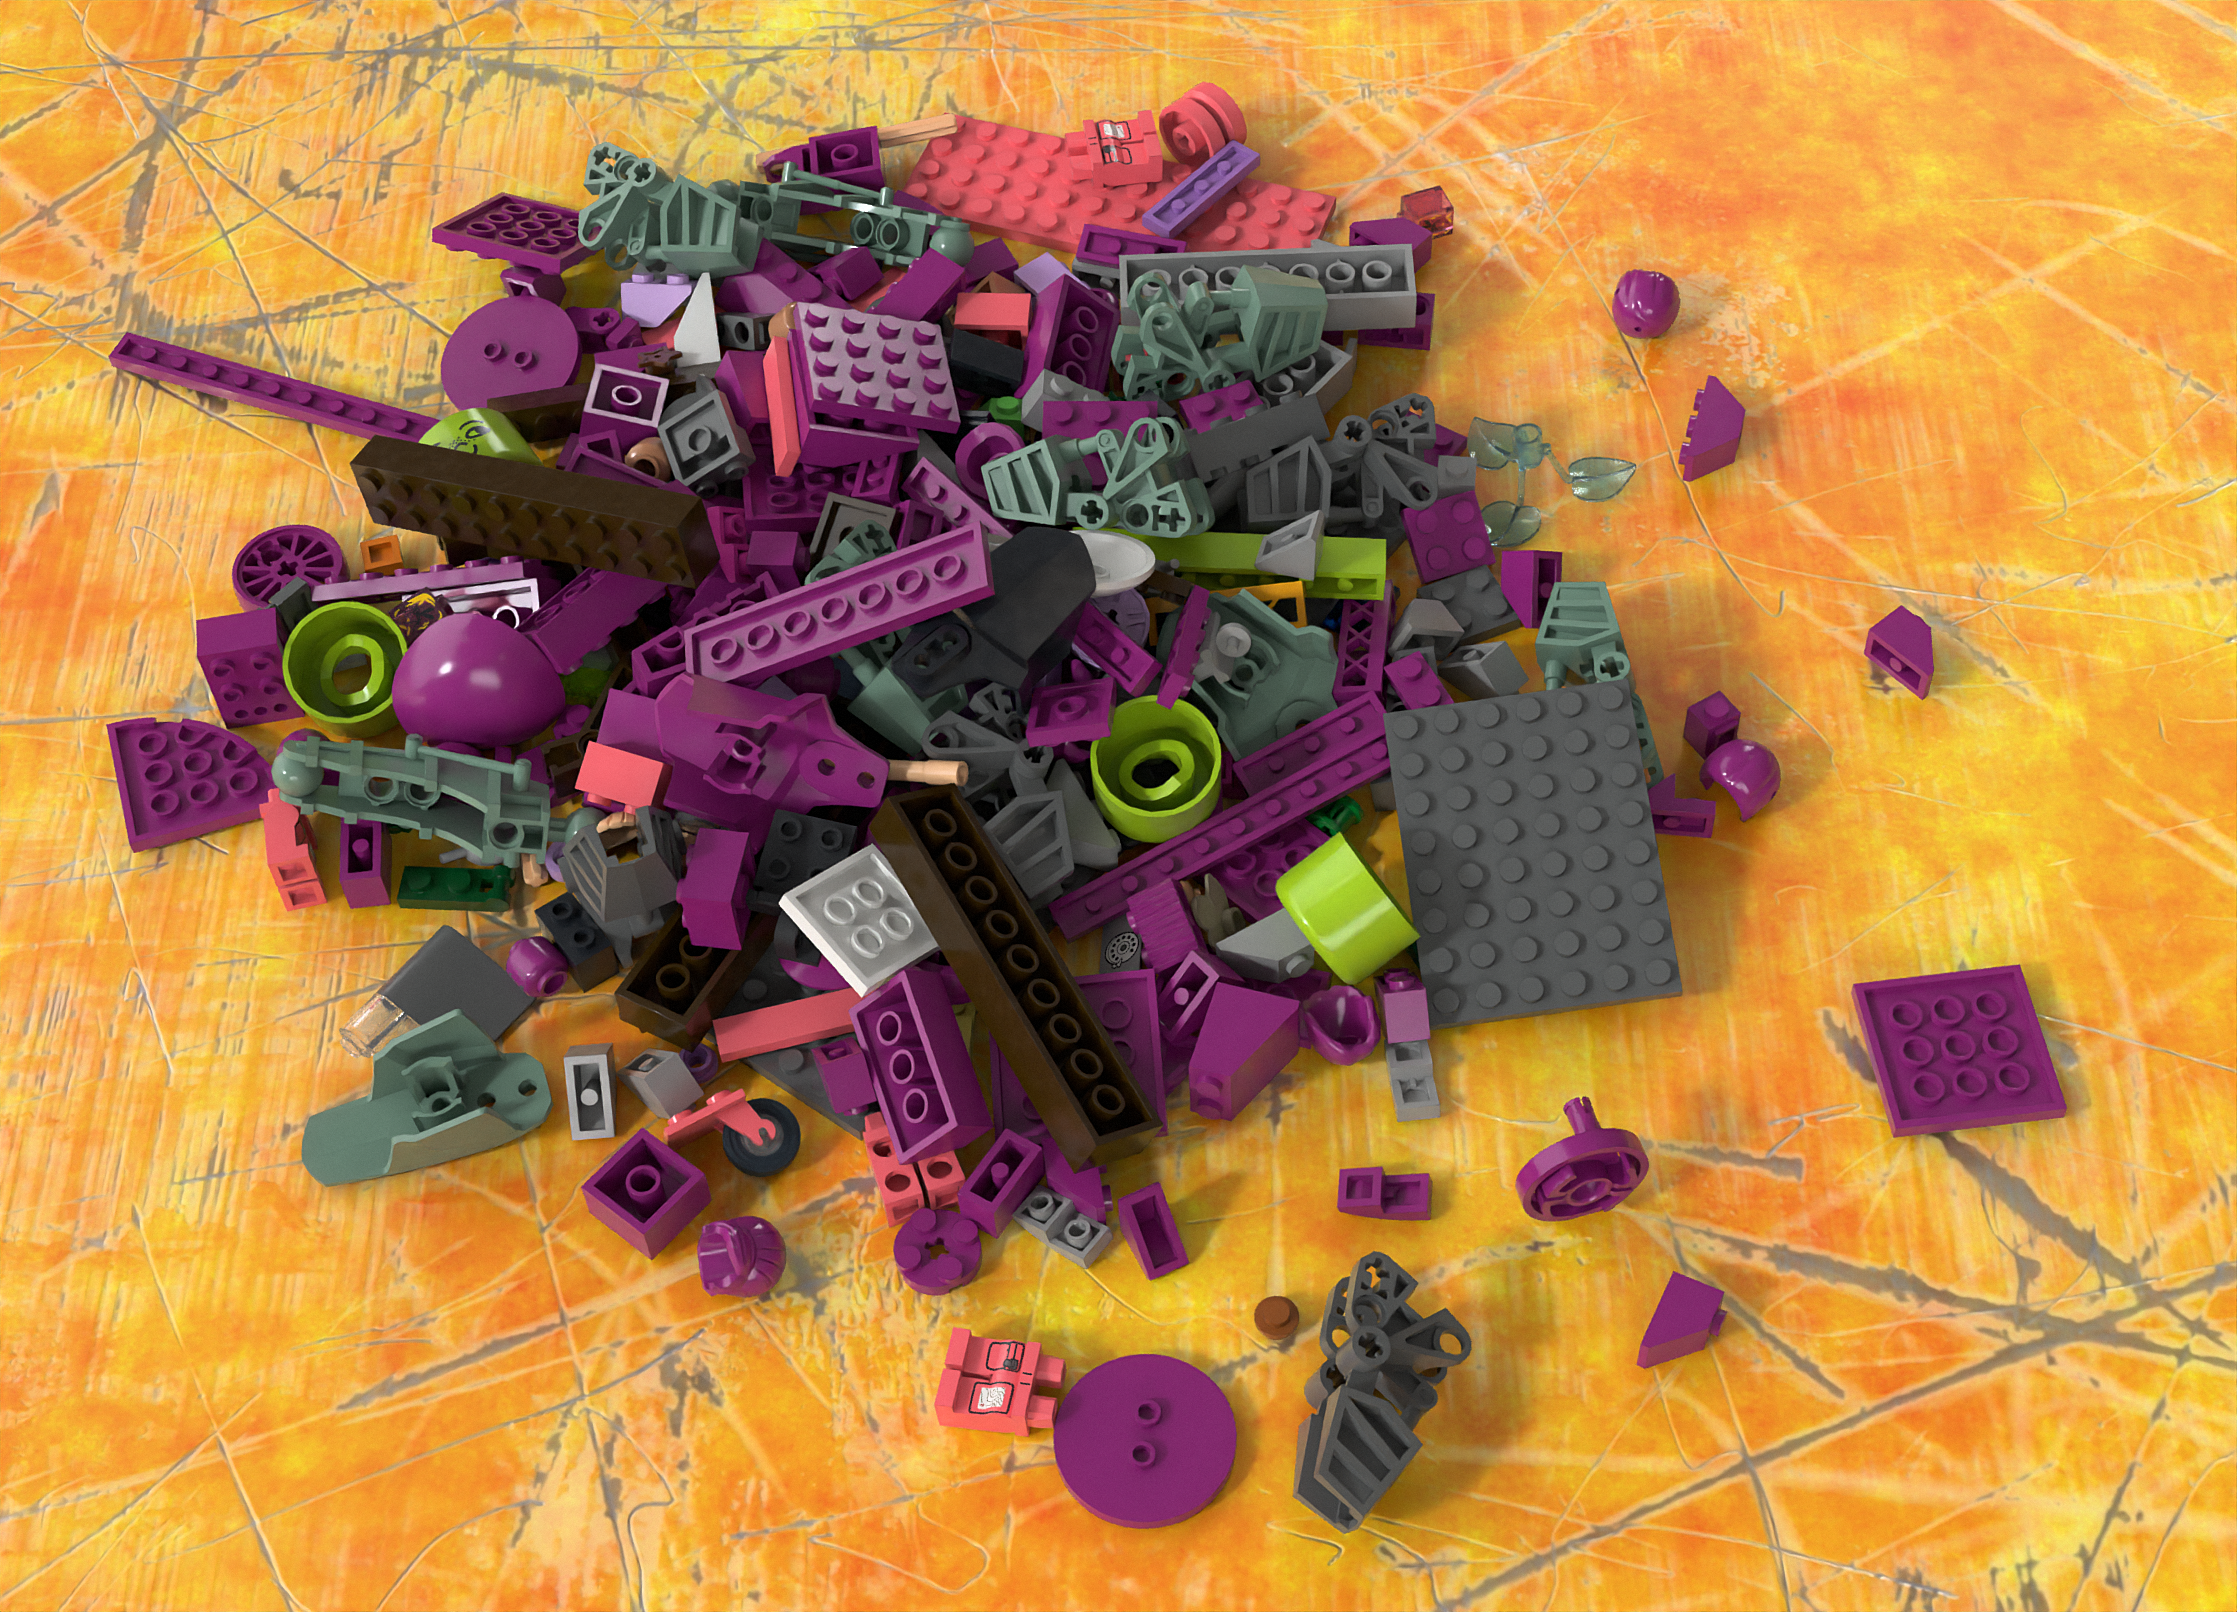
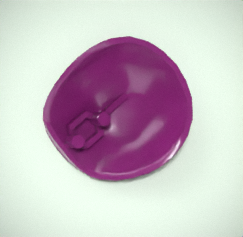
[392,613,565,751]

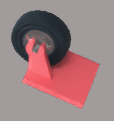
[663,1088,801,1177]

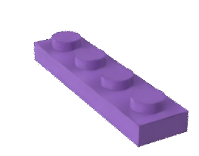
[1142,139,1260,239]

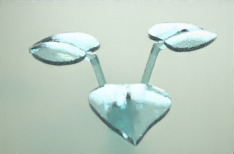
[1467,416,1636,548]

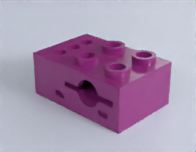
[196,607,305,729]

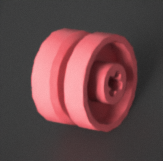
[1159,81,1247,167]

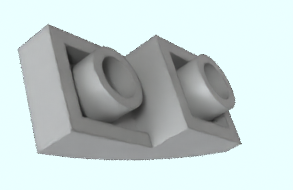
[1012,1184,1113,1269]

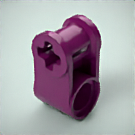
[564,306,621,354]

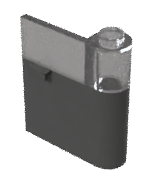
[339,925,537,1058]

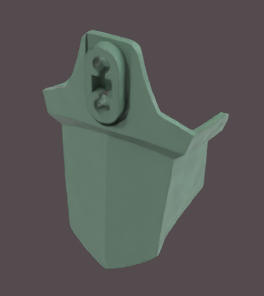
[1156,588,1339,762]

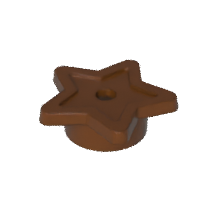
[637,346,683,375]

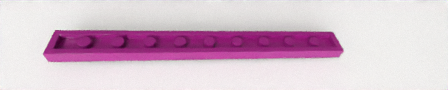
[108,332,441,443]
[901,457,1163,698]
[1047,726,1391,944]

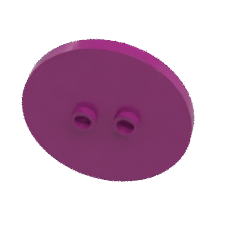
[441,295,582,411]
[1053,1354,1237,1529]

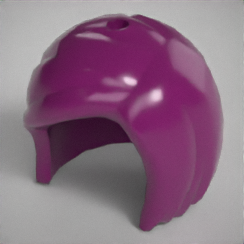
[1612,269,1681,339]
[1699,739,1781,822]

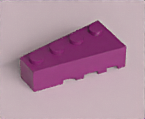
[632,571,780,699]

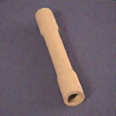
[824,759,968,786]

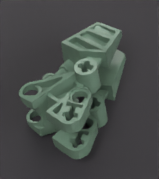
[578,142,764,280]
[1111,264,1328,402]
[981,417,1215,538]
[805,519,969,758]
[1535,582,1665,791]

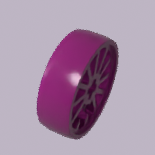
[232,524,351,612]

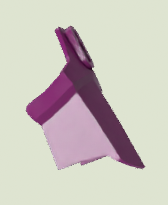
[655,671,890,855]

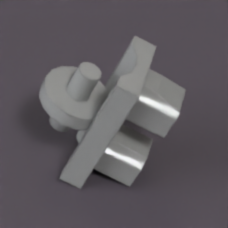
[1192,612,1252,684]

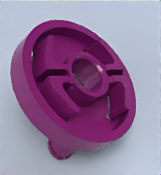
[1515,1096,1649,1222]

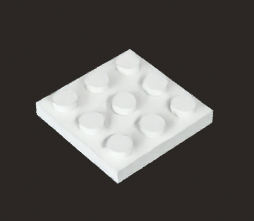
[779,843,940,998]

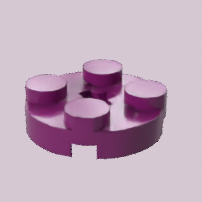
[893,1208,982,1296]

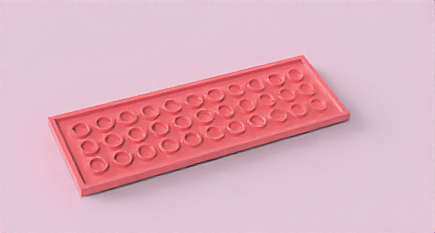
[902,112,1336,254]

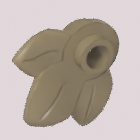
[1191,873,1246,953]

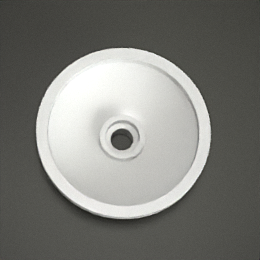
[1069,530,1155,598]

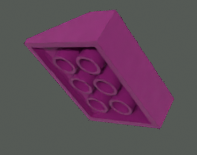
[786,328,920,468]

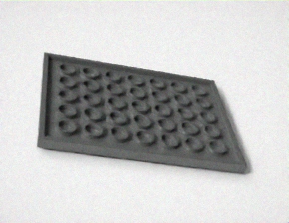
[1383,679,1683,1030]

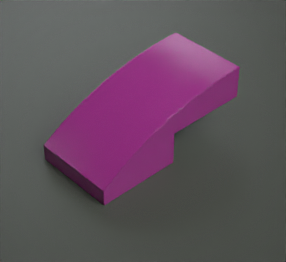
[1337,1167,1432,1221]

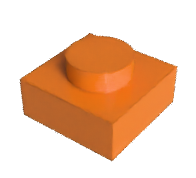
[360,534,405,576]

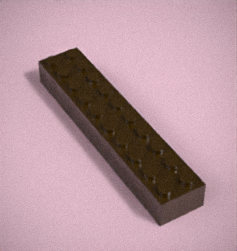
[349,434,721,589]
[614,695,907,1053]
[868,783,1164,1174]

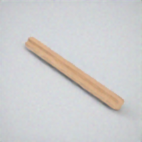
[755,113,958,174]

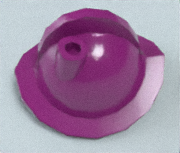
[955,422,1026,503]

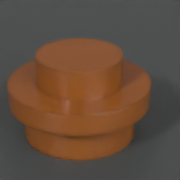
[1254,1296,1299,1340]

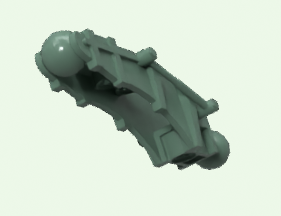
[706,161,975,272]
[271,734,608,868]

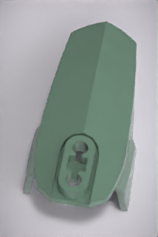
[302,1009,554,1187]

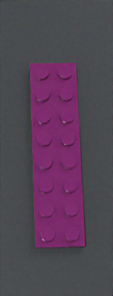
[684,520,995,687]

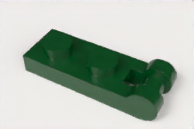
[397,865,517,912]

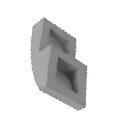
[1384,1039,1440,1122]

